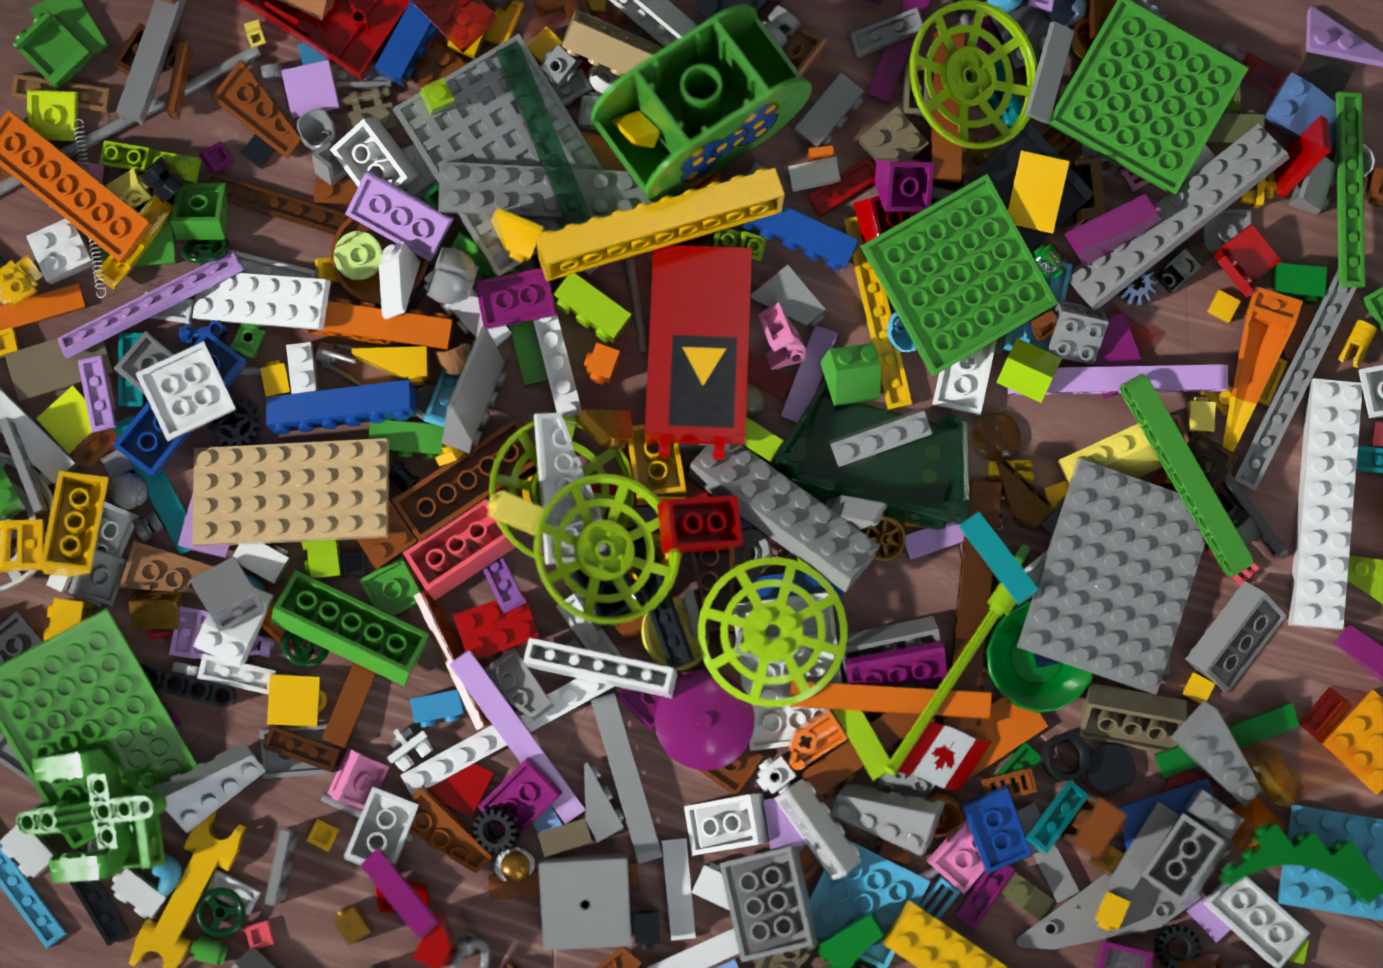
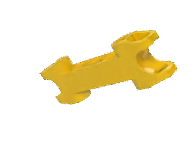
[129,811,247,968]

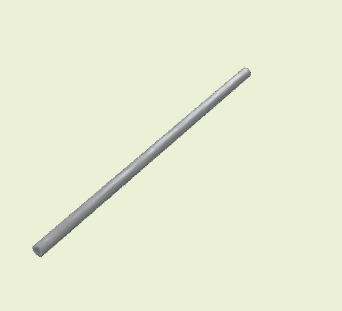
[0,46,261,196]

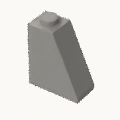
[750,265,826,328]

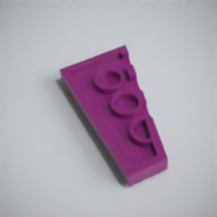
[844,641,947,686]

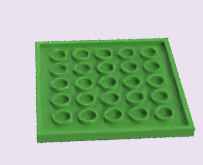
[1048,0,1249,196]
[860,174,1058,376]

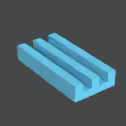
[918,876,960,920]

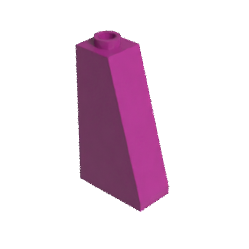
[1065,194,1161,267]

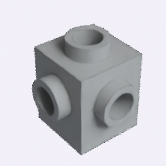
[540,45,583,84]

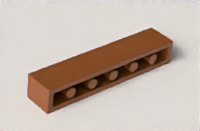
[801,686,939,798]

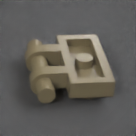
[341,86,398,132]

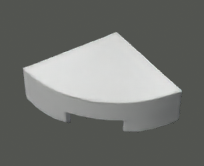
[172,662,200,677]

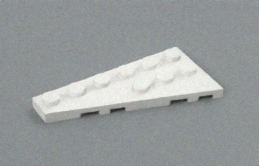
[534,413,610,564]

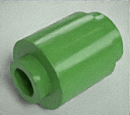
[190,935,229,966]

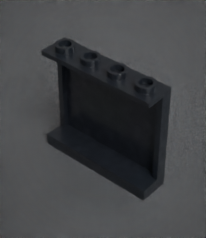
[962,122,1094,253]

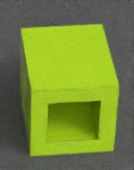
[419,78,455,116]

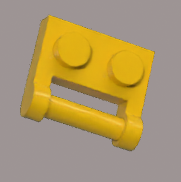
[0,519,44,572]

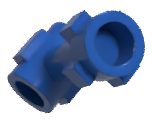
[179,320,227,344]

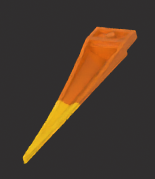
[1222,286,1303,452]

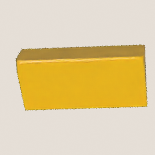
[612,111,660,148]

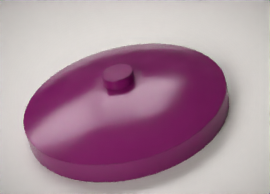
[655,670,755,770]

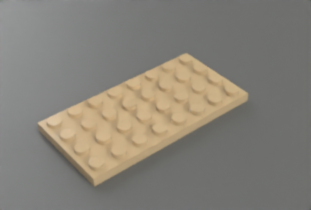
[192,438,389,547]

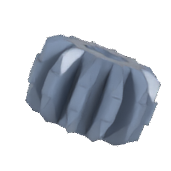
[1119,271,1158,306]

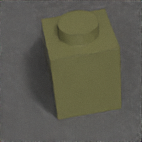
[1000,872,1055,921]

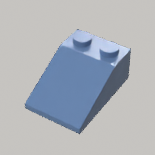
[1264,72,1336,147]

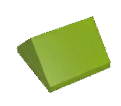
[996,338,1062,403]

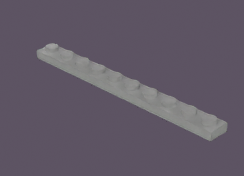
[1234,269,1357,491]

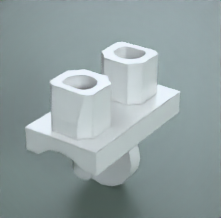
[387,728,433,772]

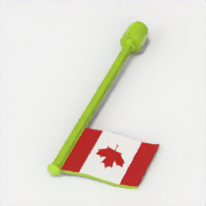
[884,582,1016,791]

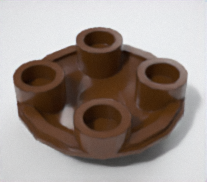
[972,413,1021,461]

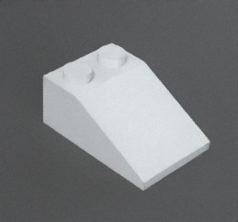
[193,586,274,667]
[344,787,419,866]
[684,793,770,856]

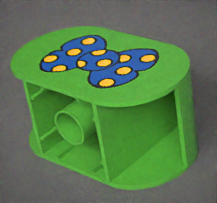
[591,4,812,203]

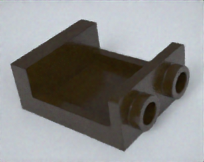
[1070,154,1107,225]

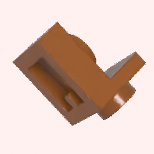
[1364,167,1383,208]

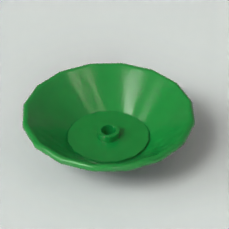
[986,600,1093,713]

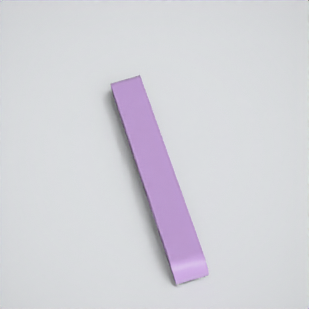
[1008,364,1228,395]

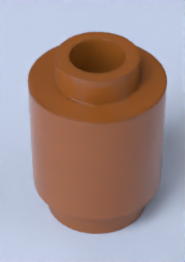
[615,611,645,642]

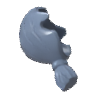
[1047,0,1086,28]

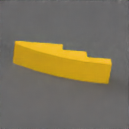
[95,195,173,290]

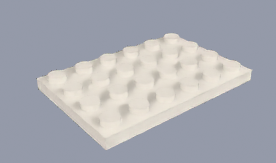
[733,591,848,751]

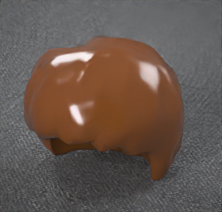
[925,793,964,838]

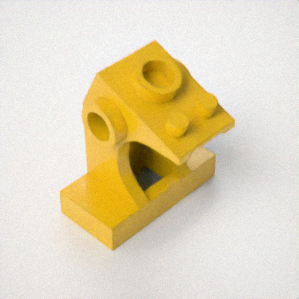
[0,255,43,306]

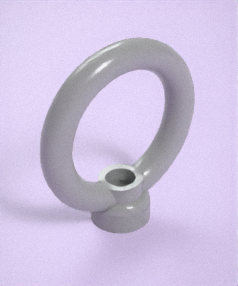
[449,933,491,968]

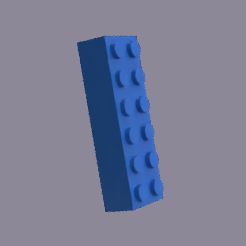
[112,330,248,479]

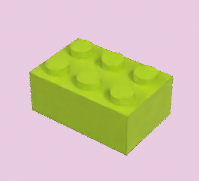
[554,273,632,344]

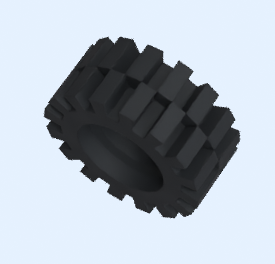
[473,804,522,853]
[1154,925,1202,968]

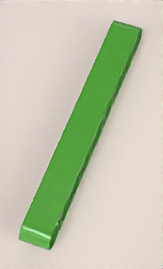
[1120,373,1253,577]

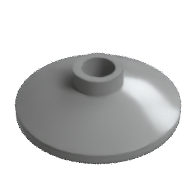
[734,530,771,578]

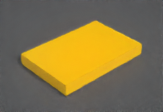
[1008,150,1070,233]

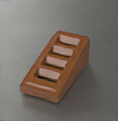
[981,767,1037,798]

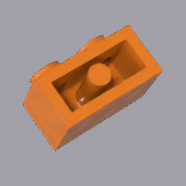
[584,342,621,386]

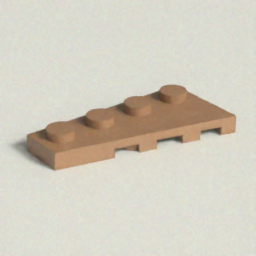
[118,541,214,593]

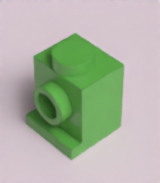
[230,323,267,361]

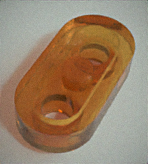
[73,429,118,468]

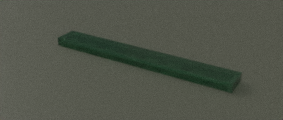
[496,43,592,225]

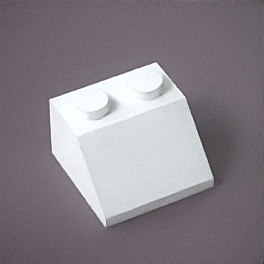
[1358,365,1383,418]

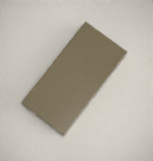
[537,818,592,857]

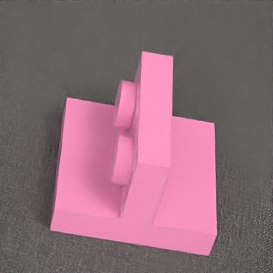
[327,748,390,810]

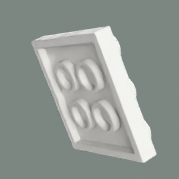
[135,341,236,441]

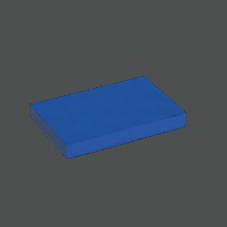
[960,785,1033,874]

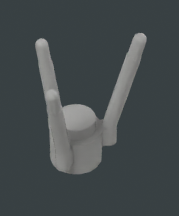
[315,341,373,386]

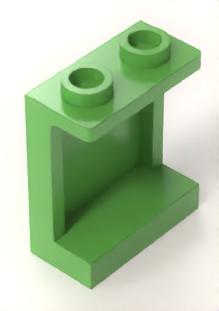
[13,11,93,91]
[123,814,165,869]

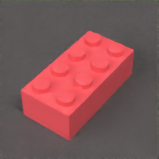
[403,498,516,600]

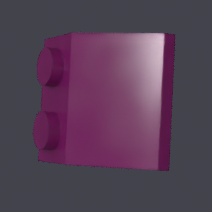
[875,158,934,212]

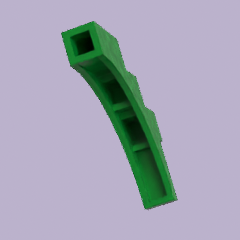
[1218,822,1383,904]
[818,911,884,968]

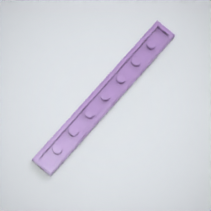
[57,250,244,359]
[449,649,585,824]

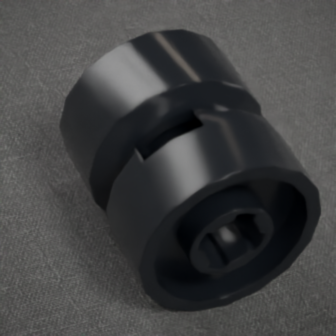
[139,156,186,203]

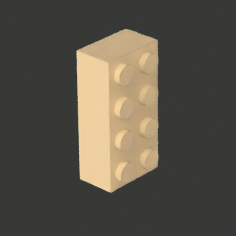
[562,9,664,76]

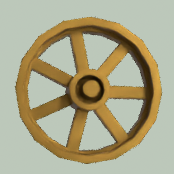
[859,516,905,561]

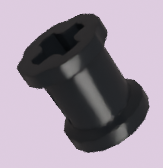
[389,462,420,492]

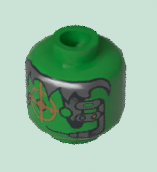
[1032,243,1067,279]

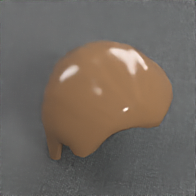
[435,343,472,375]

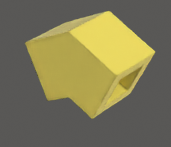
[244,20,266,47]

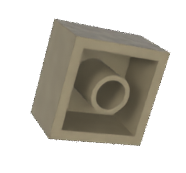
[858,107,929,163]

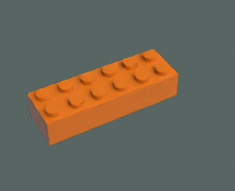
[303,298,456,352]

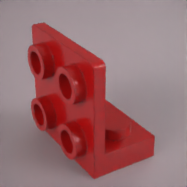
[1212,224,1281,298]

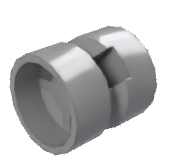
[762,5,801,49]

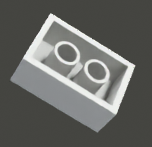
[330,117,420,190]

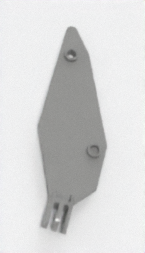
[1016,832,1231,950]

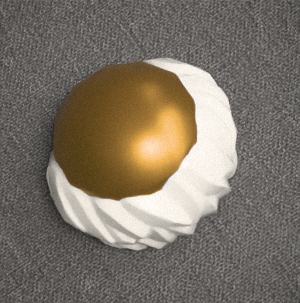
[494,847,535,883]

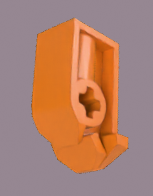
[788,709,848,770]

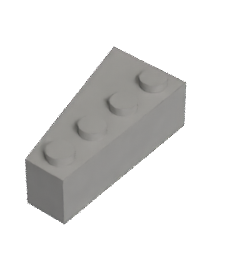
[831,782,945,856]

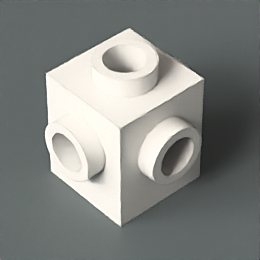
[757,754,796,794]

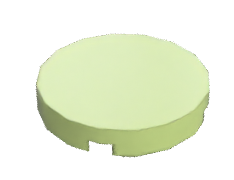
[334,231,383,280]

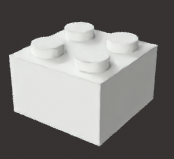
[26,218,96,285]

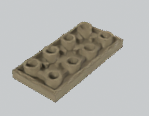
[5,338,114,402]

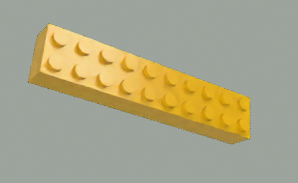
[537,168,784,281]

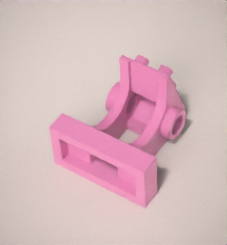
[758,302,806,370]

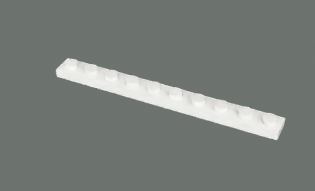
[400,656,619,796]

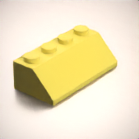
[1057,424,1163,485]

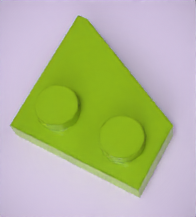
[1347,556,1383,604]

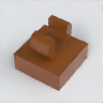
[1030,310,1057,342]

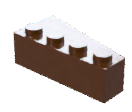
[690,548,735,632]

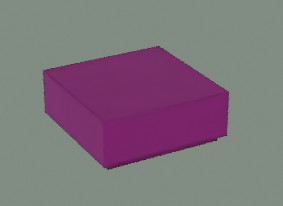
[199,141,234,174]

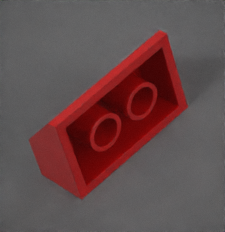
[412,908,456,968]

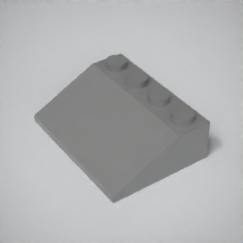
[441,326,507,454]
[837,616,940,712]
[719,846,819,962]

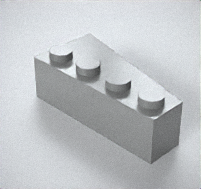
[1170,701,1262,808]
[151,742,266,833]

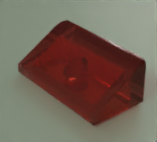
[1299,687,1351,743]

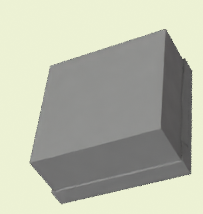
[539,853,632,951]

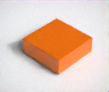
[808,145,834,162]

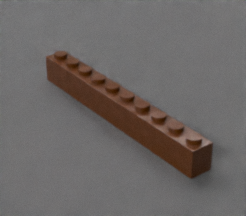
[944,479,1005,730]

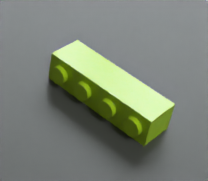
[302,540,342,579]

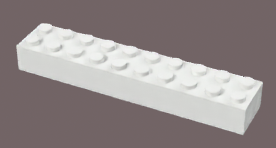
[1288,378,1362,630]

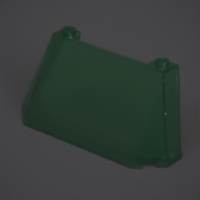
[774,382,970,530]

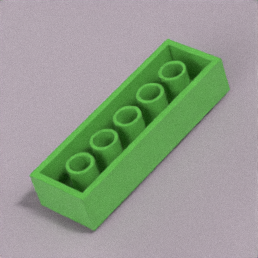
[270,570,430,686]

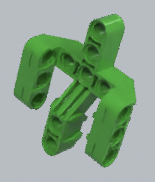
[16,749,167,883]

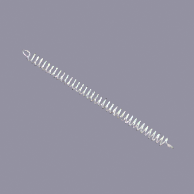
[73,119,106,298]

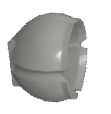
[427,247,478,304]

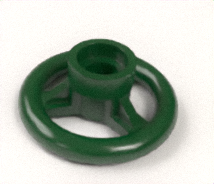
[182,238,230,266]
[281,630,329,667]
[196,887,246,938]

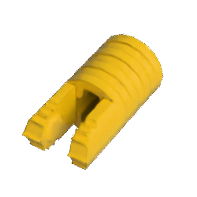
[1338,320,1377,368]
[988,460,1035,482]

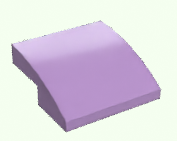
[763,799,807,850]

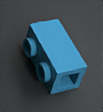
[410,690,466,727]

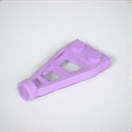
[169,606,274,659]

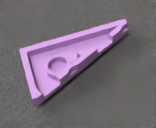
[1306,7,1383,67]

